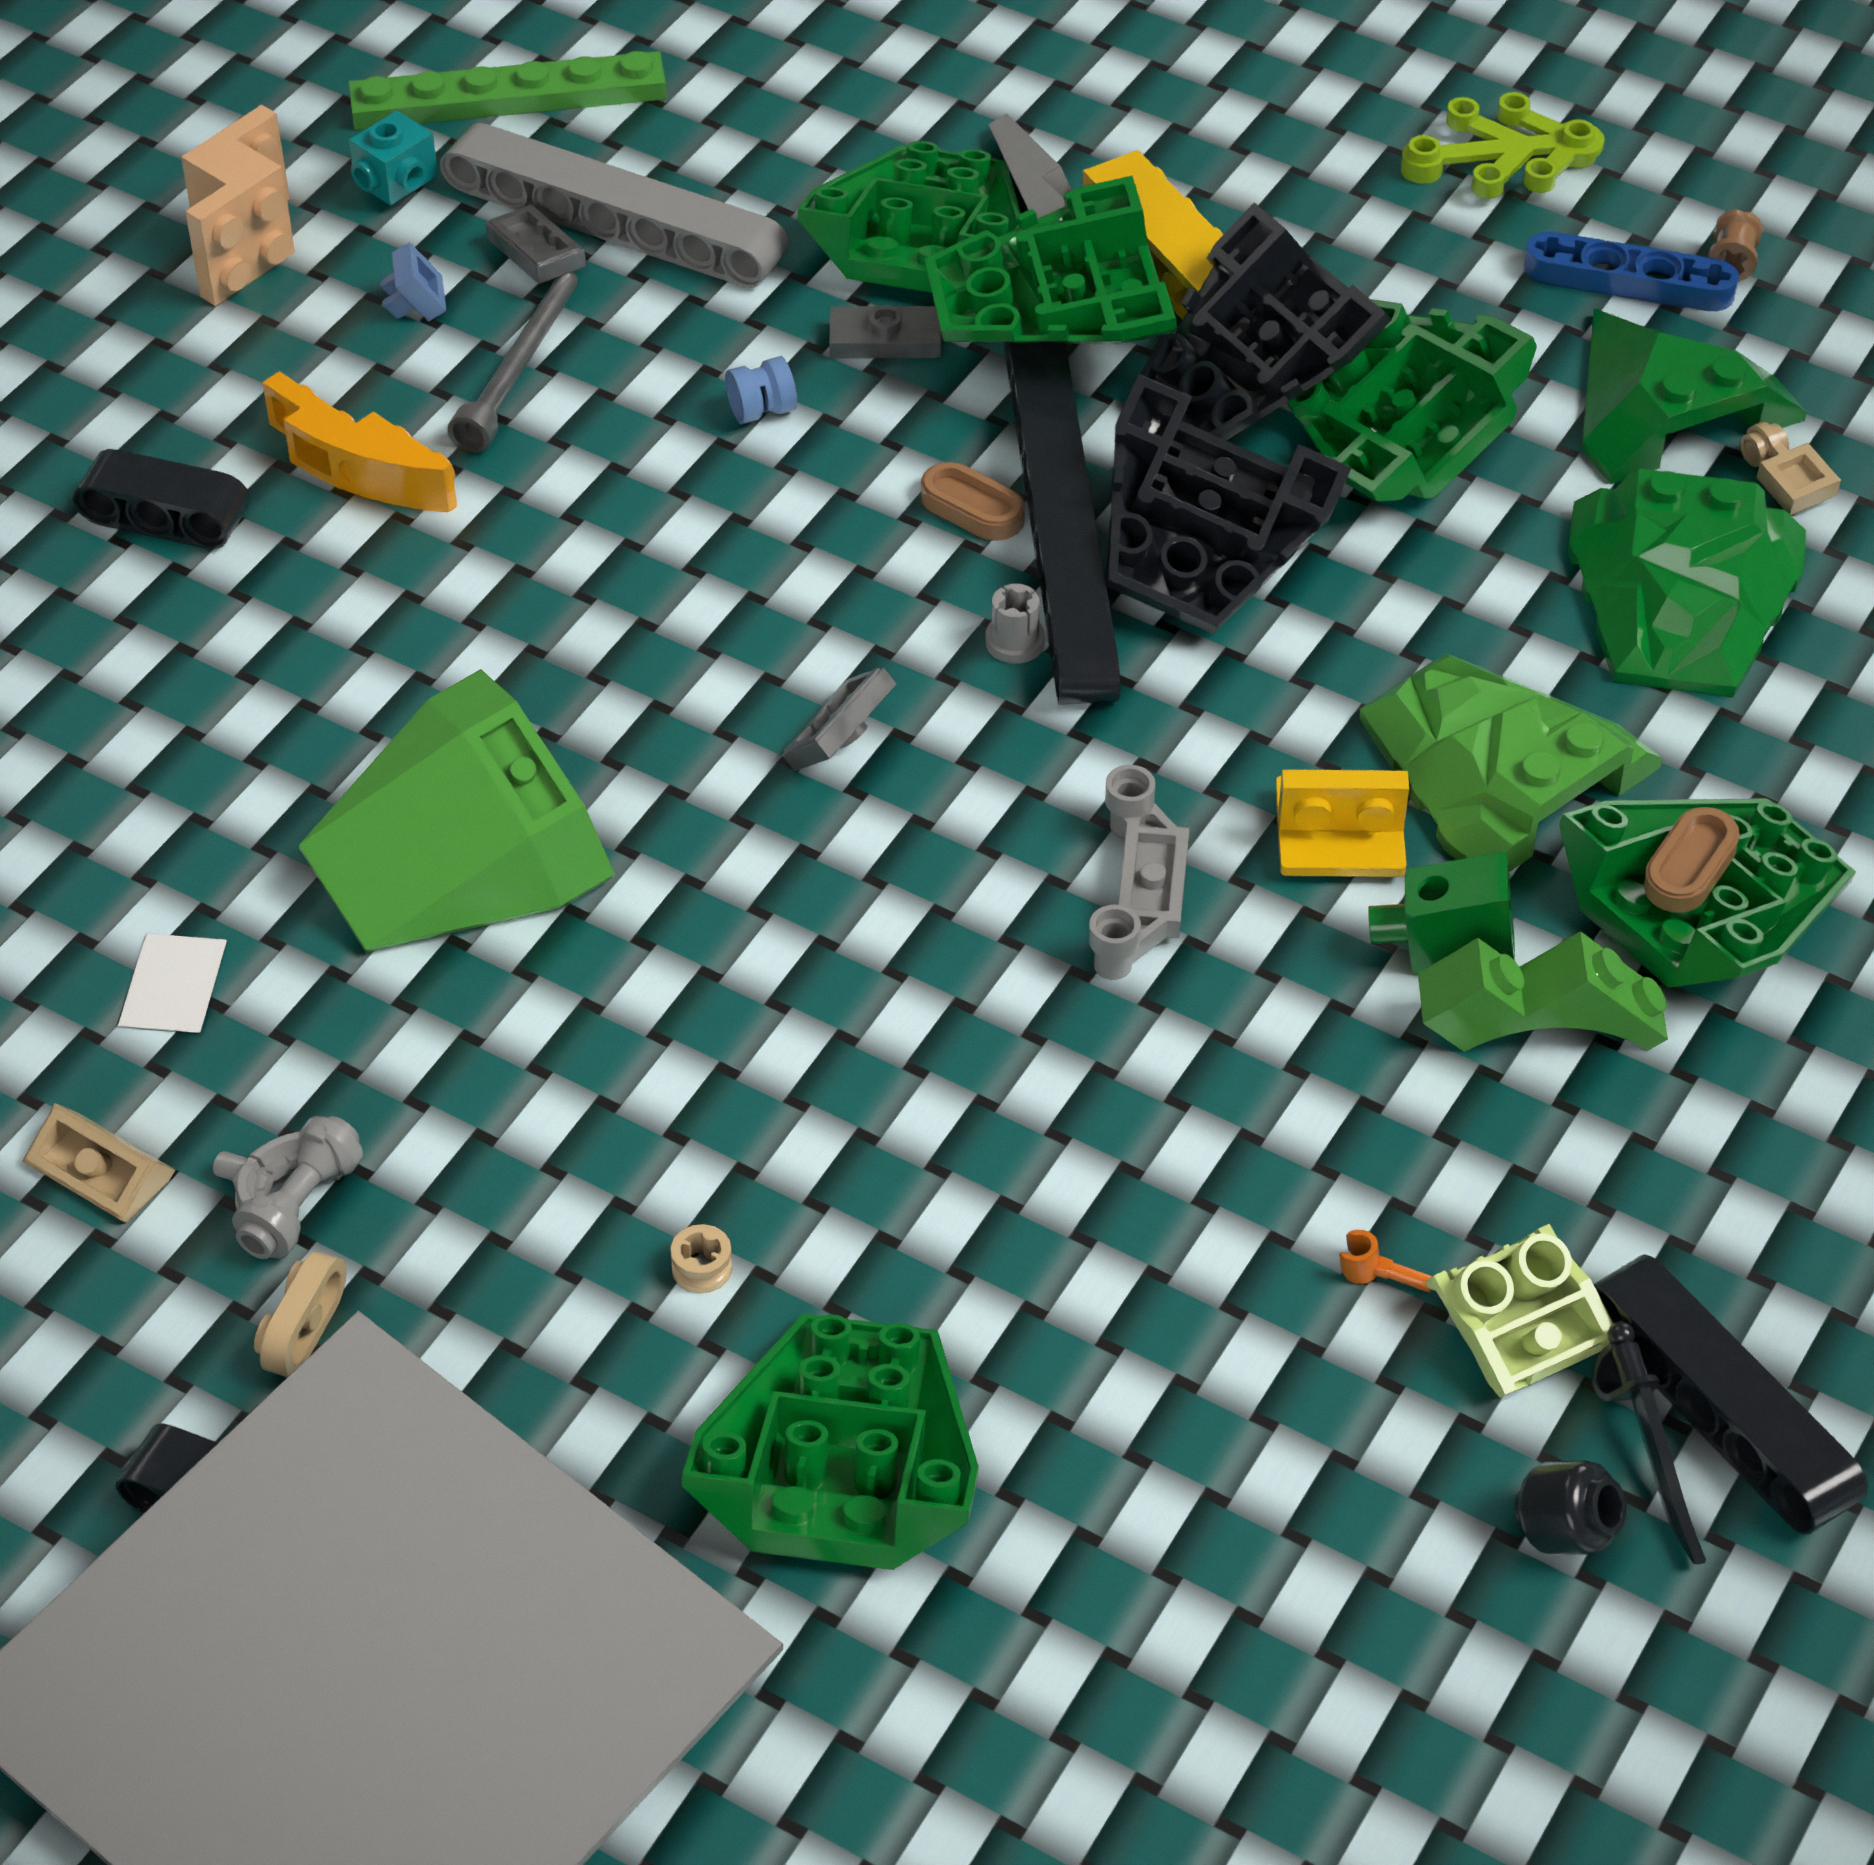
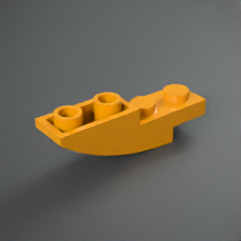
[262,371,457,512]

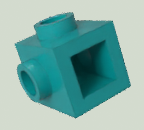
[349,110,438,206]

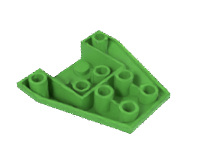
[299,669,615,953]

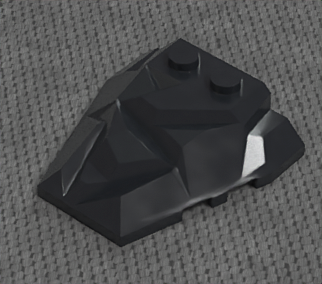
[1129,202,1392,440]
[1106,374,1352,634]

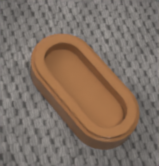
[921,462,1025,541]
[1644,807,1739,913]

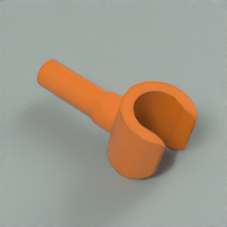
[1339,1230,1432,1293]

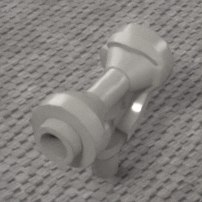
[213,1116,363,1259]

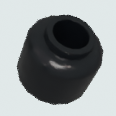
[1514,1460,1626,1555]

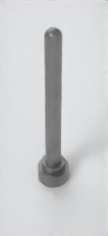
[447,272,578,454]

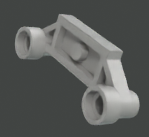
[1089,765,1189,980]

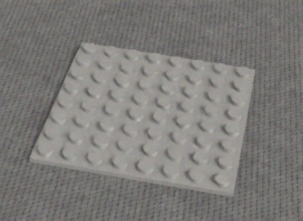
[0,1311,783,1865]

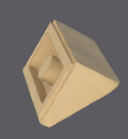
[22,1103,175,1223]

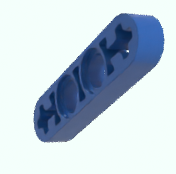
[1524,231,1739,312]

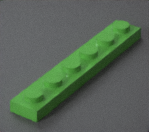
[349,51,667,130]

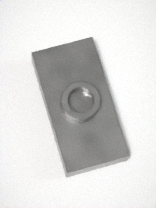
[485,205,586,284]
[830,305,941,358]
[782,668,896,771]

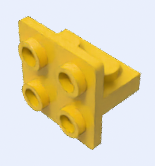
[1275,770,1409,877]

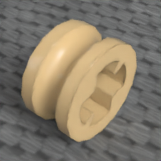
[670,1224,732,1294]

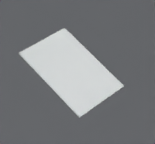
[118,933,227,1033]

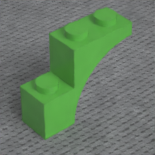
[1418,931,1668,1052]

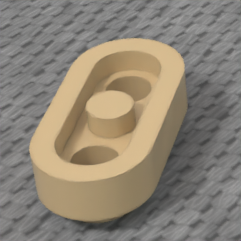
[254,1251,347,1378]

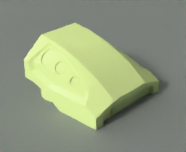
[1426,1224,1613,1398]

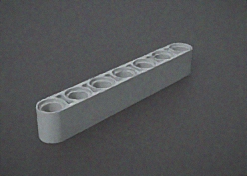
[440,123,789,288]

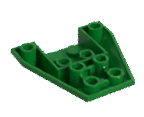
[797,141,1021,293]
[1559,798,1856,988]
[682,1313,979,1570]

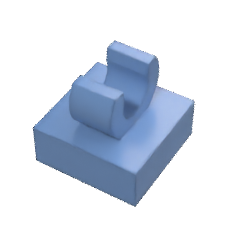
[380,242,446,321]

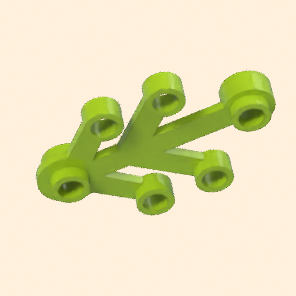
[1400,92,1605,198]

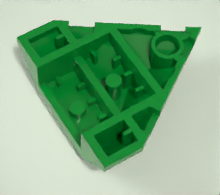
[1581,308,1807,485]

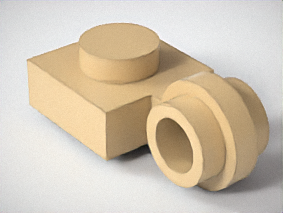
[1740,422,1841,515]

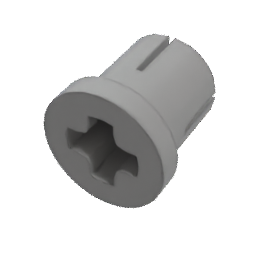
[985,584,1045,664]

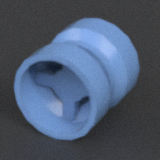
[725,356,797,424]

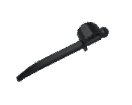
[1592,1321,1706,1565]

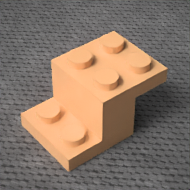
[181,105,295,306]

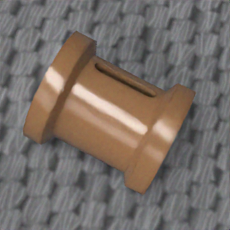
[1708,209,1763,281]

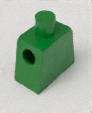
[1368,852,1515,975]

